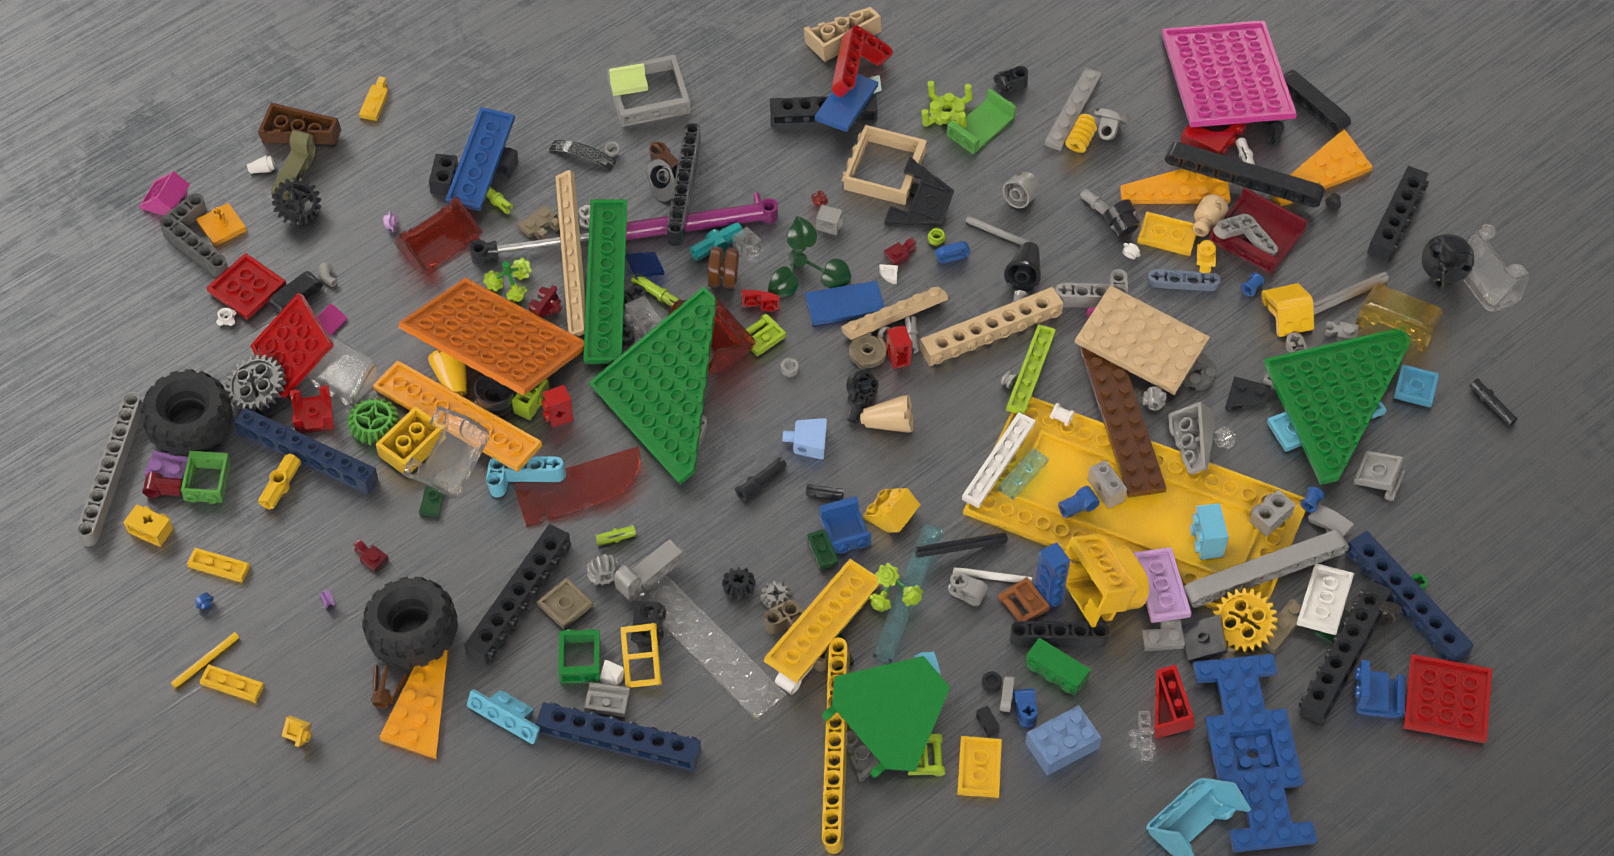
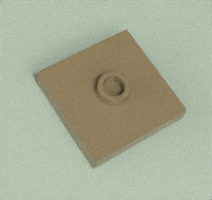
[537,578,594,630]

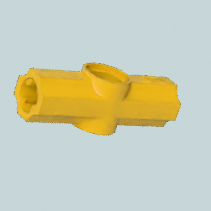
[258,454,301,510]

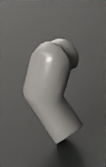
[319,262,337,287]

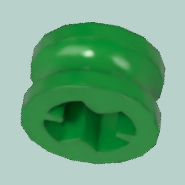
[1411,573,1428,591]

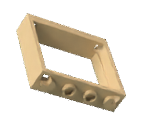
[841,125,927,205]

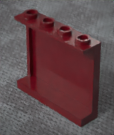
[1209,188,1307,275]

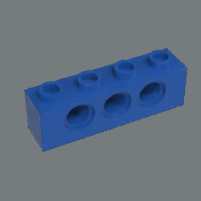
[1034,542,1070,607]

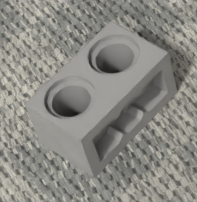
[1249,490,1296,537]

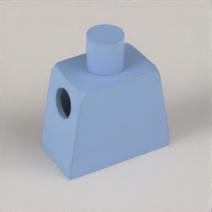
[783,418,827,460]

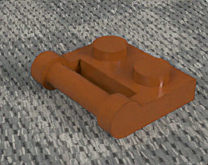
[998,577,1050,621]

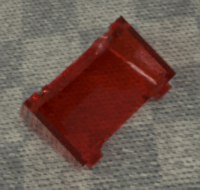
[394,197,483,275]

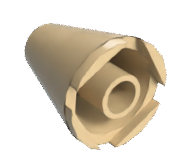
[860,395,914,433]

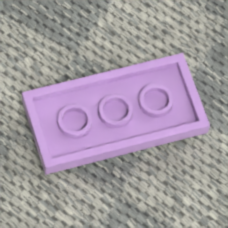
[1133,547,1191,623]

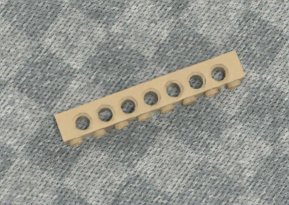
[919,287,1063,366]

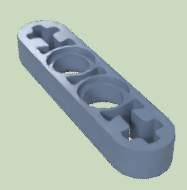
[1147,269,1221,291]

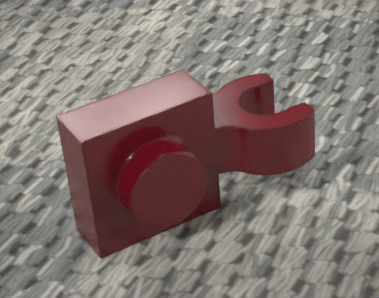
[884,237,917,265]
[353,539,388,572]

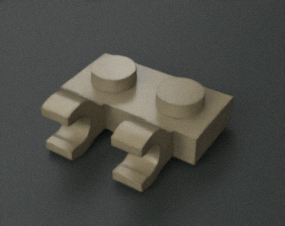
[518,205,560,240]

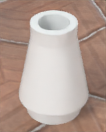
[247,155,276,174]

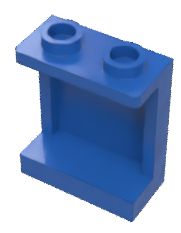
[819,496,871,554]

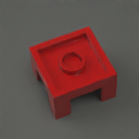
[290,385,335,434]

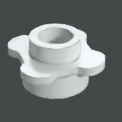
[1122,243,1141,259]
[216,308,236,326]

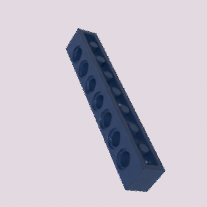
[234,408,378,495]
[1346,531,1474,662]
[535,702,701,771]

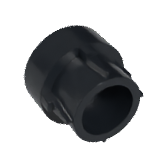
[1103,199,1141,237]

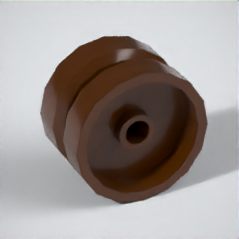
[708,247,739,289]

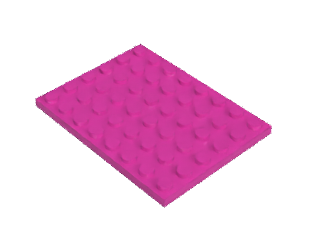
[1162,20,1296,127]

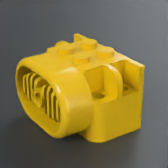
[1065,534,1149,627]

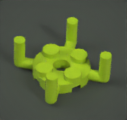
[921,81,972,129]

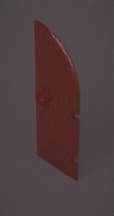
[513,446,641,526]

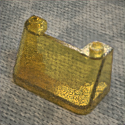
[1356,284,1443,353]

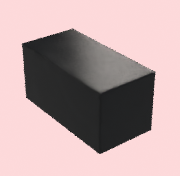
[976,706,1000,737]

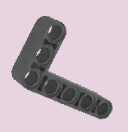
[160,193,228,278]

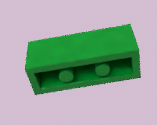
[1025,638,1091,696]

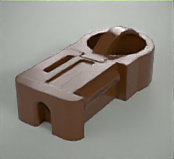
[649,142,678,169]

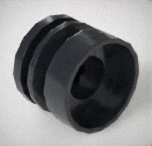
[474,374,515,420]

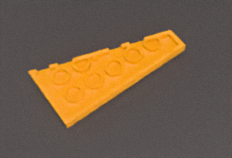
[1271,129,1373,207]
[1120,169,1230,204]
[379,649,449,759]

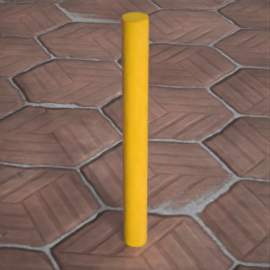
[171,632,240,689]

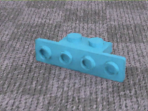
[467,689,540,744]

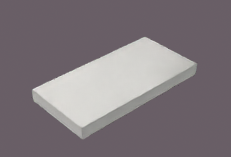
[1297,564,1354,635]

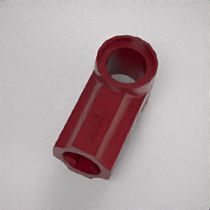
[142,472,183,498]

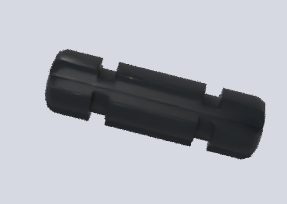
[806,484,844,500]

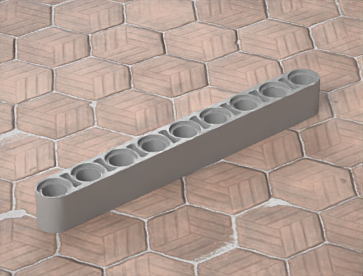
[77,392,142,546]
[1184,530,1349,608]

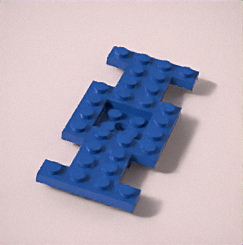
[1193,654,1317,853]

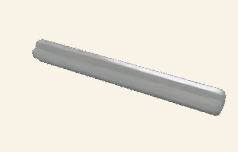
[1313,272,1389,314]

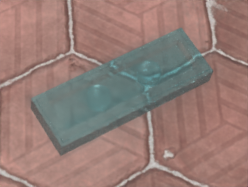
[998,448,1049,500]

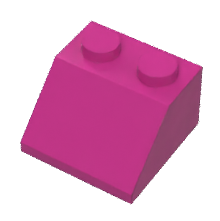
[139,171,190,216]

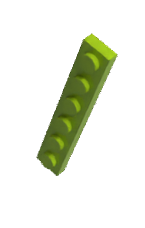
[1006,324,1056,415]

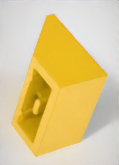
[862,488,921,533]

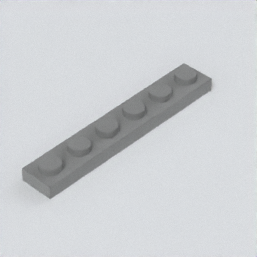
[1045,67,1102,151]

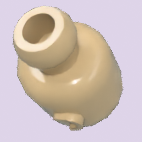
[1193,194,1228,237]

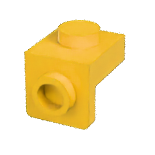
[282,715,312,747]

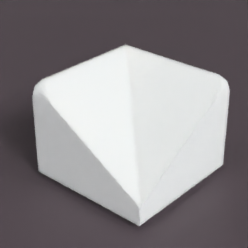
[600,660,624,686]

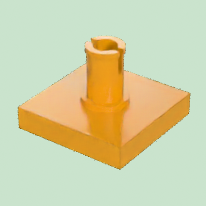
[196,203,247,247]

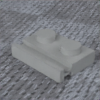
[584,682,630,717]

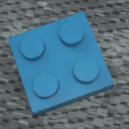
[1393,364,1439,408]

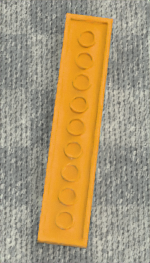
[373,360,543,472]

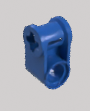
[1013,688,1038,729]

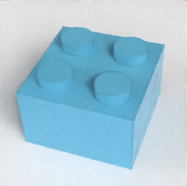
[1190,503,1229,560]

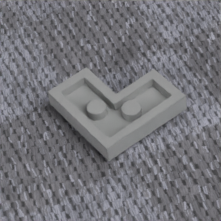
[1141,619,1185,651]

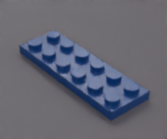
[446,107,515,211]

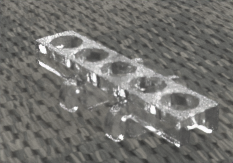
[1128,711,1156,762]

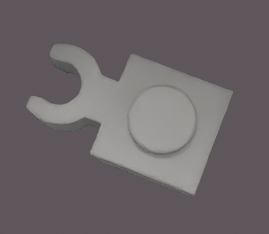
[1324,321,1359,341]

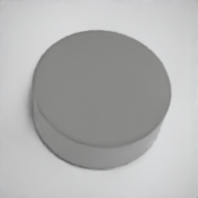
[780,358,799,377]

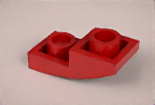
[741,290,780,311]

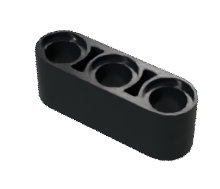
[269,271,323,313]

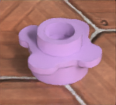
[383,210,399,232]

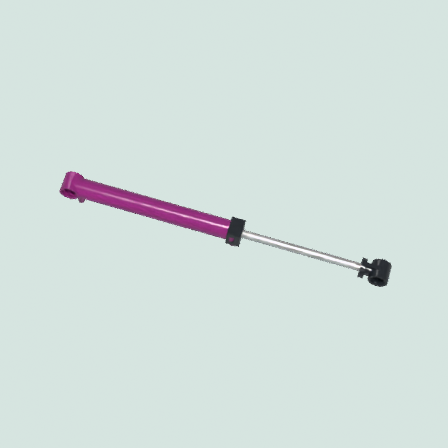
[469,192,778,265]

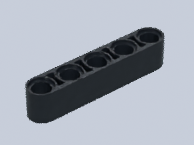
[1283,70,1351,134]
[1009,621,1109,648]

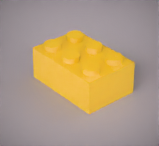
[376,406,446,477]

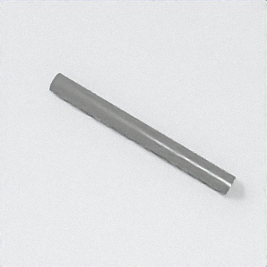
[966,216,1030,246]

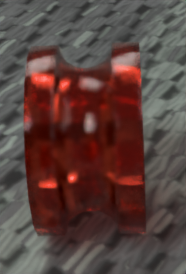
[811,190,828,208]

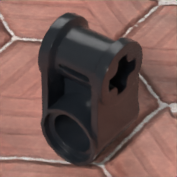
[993,66,1028,95]

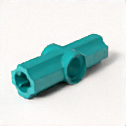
[690,222,744,261]

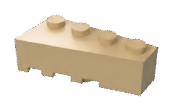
[804,7,882,62]

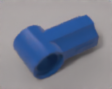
[1058,486,1100,519]

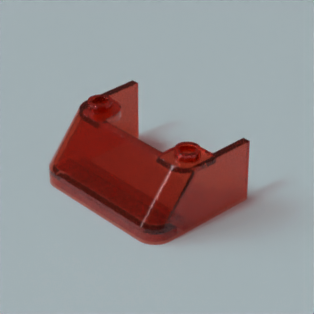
[668,298,756,374]

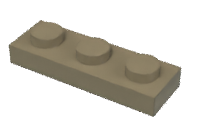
[1261,598,1302,654]

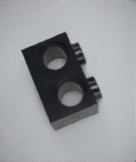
[429,154,459,195]
[631,601,666,646]

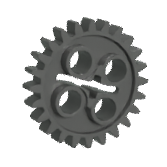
[225,355,287,412]

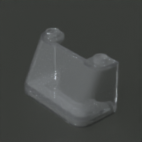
[1463,221,1530,311]

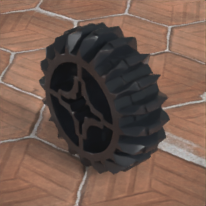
[271,177,321,226]

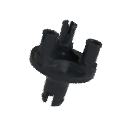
[1421,234,1475,290]

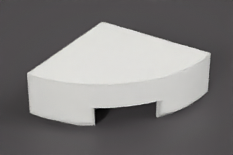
[879,264,898,284]

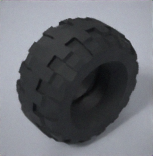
[141,369,233,457]
[362,576,458,669]

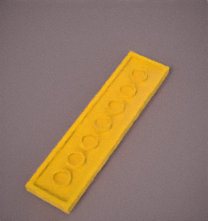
[764,559,881,683]

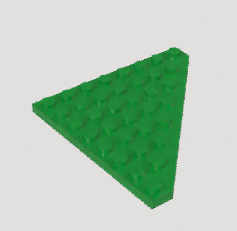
[588,286,717,485]
[1263,327,1411,485]

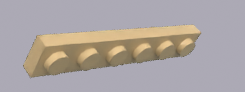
[841,286,948,340]

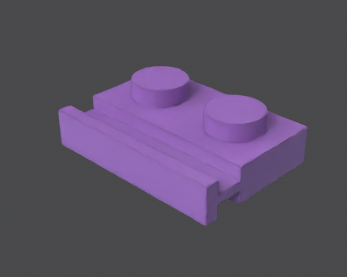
[144,451,188,479]

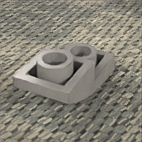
[1308,504,1354,539]

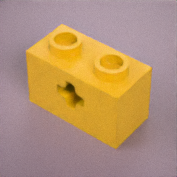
[123,504,173,547]

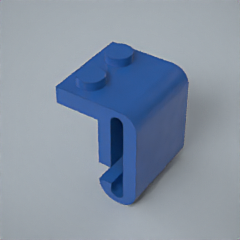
[1355,660,1406,718]

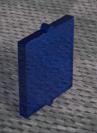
[626,251,665,277]

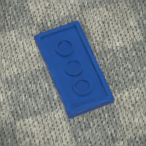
[815,74,878,132]
[805,281,885,326]

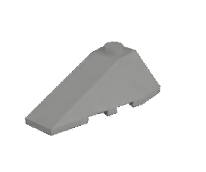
[1168,401,1214,475]

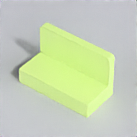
[609,63,648,96]

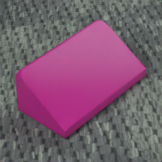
[317,303,347,337]

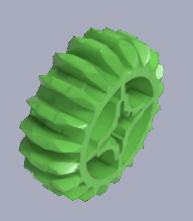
[347,397,400,446]

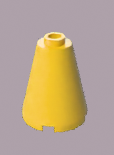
[428,350,467,397]

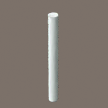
[953,567,1032,583]

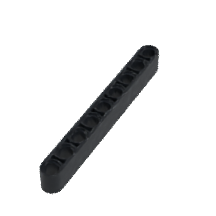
[667,123,701,246]
[1165,142,1325,207]

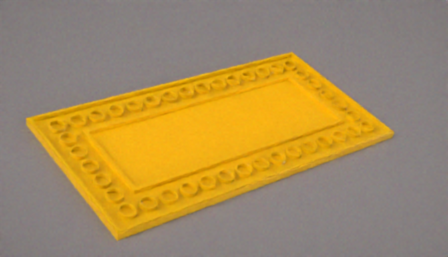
[963,397,1306,627]

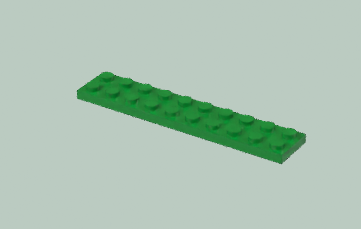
[584,199,628,364]

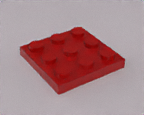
[206,253,287,320]

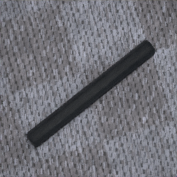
[914,532,1008,558]

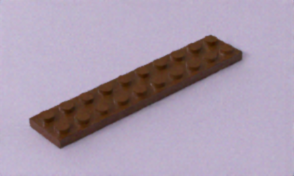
[1079,345,1166,498]

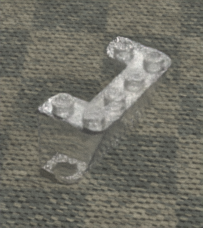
[402,406,489,498]

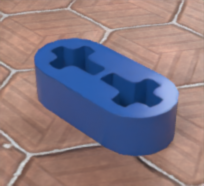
[935,241,971,263]

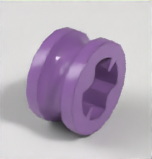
[319,589,335,609]

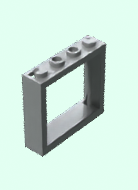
[607,55,691,127]

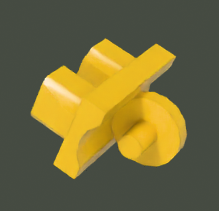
[1197,240,1216,273]

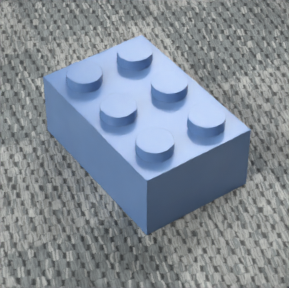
[1025,706,1101,776]

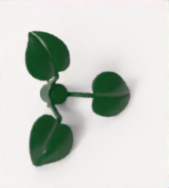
[768,216,852,297]

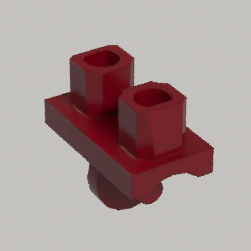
[528,285,562,319]

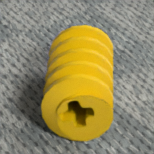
[1065,114,1097,153]

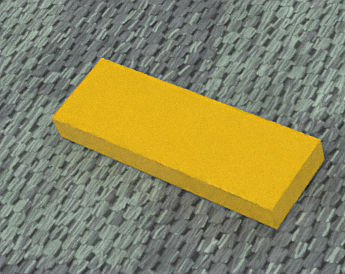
[187,548,251,583]
[199,664,265,703]

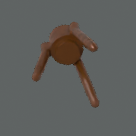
[371,665,407,709]

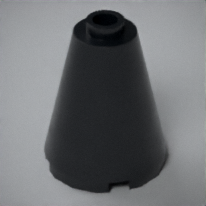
[1004,242,1041,291]

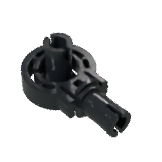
[846,370,879,424]

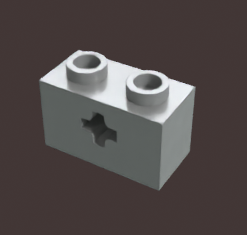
[1087,460,1127,509]

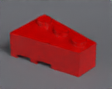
[1154,664,1195,739]

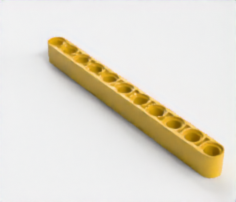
[822,638,850,854]

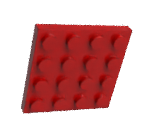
[250,293,334,398]
[1403,654,1492,743]

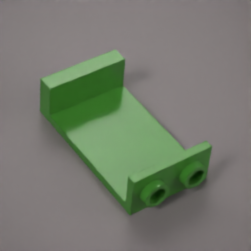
[947,88,1016,155]

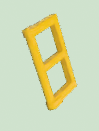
[620,623,662,688]

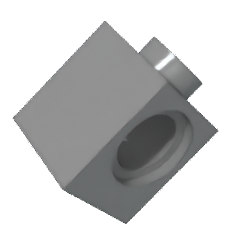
[816,205,845,235]

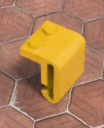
[1261,283,1314,337]

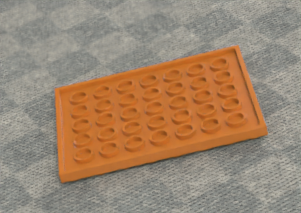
[399,278,584,395]

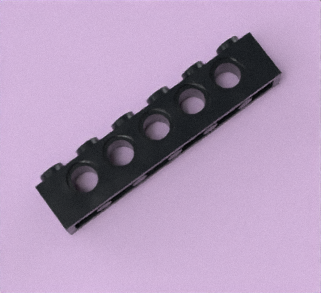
[770,94,877,126]
[1367,165,1429,261]

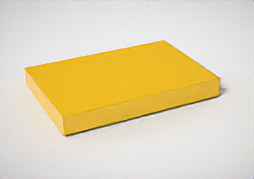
[1137,211,1197,256]
[957,736,1002,798]

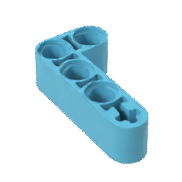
[486,456,566,497]

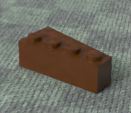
[258,102,342,144]

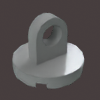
[1094,108,1129,141]

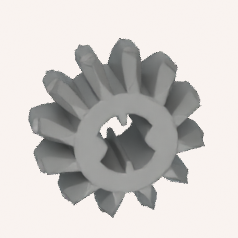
[587,554,620,586]

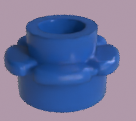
[194,592,214,610]

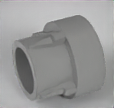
[1002,171,1039,208]

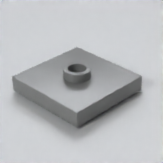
[1354,451,1404,491]

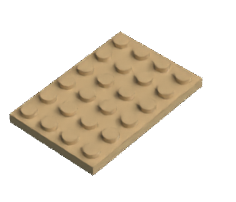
[1074,285,1210,395]

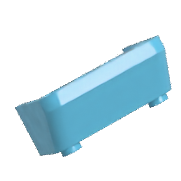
[1146,778,1251,856]

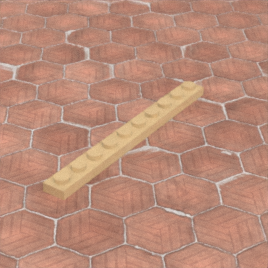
[555,170,586,337]

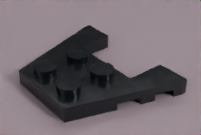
[885,157,954,225]

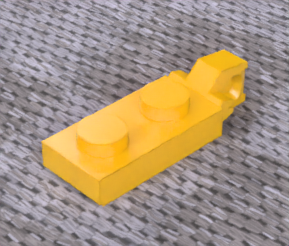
[359,76,388,121]

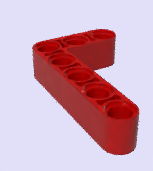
[832,25,893,97]

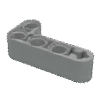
[1055,269,1128,308]
[614,539,686,601]

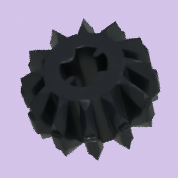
[722,566,756,601]

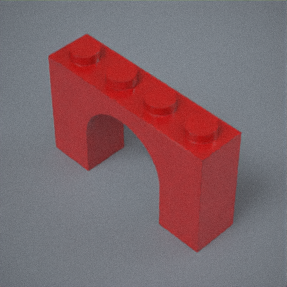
[1180,123,1250,156]

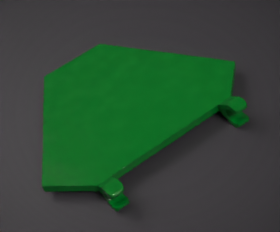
[822,656,950,778]

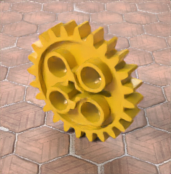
[1213,588,1278,653]

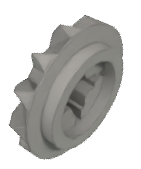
[760,580,792,609]

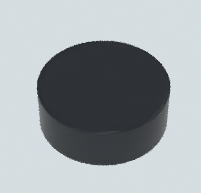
[981,671,1002,693]

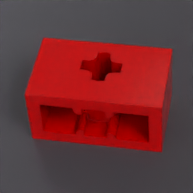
[886,326,912,369]
[541,385,574,428]

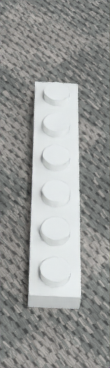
[962,412,1036,508]

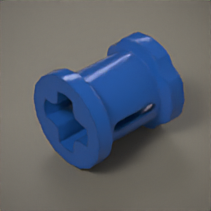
[1241,272,1265,297]
[1300,486,1324,513]

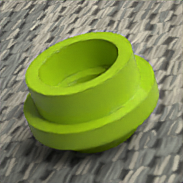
[927,228,946,246]

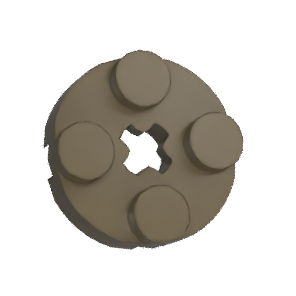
[849,333,887,370]

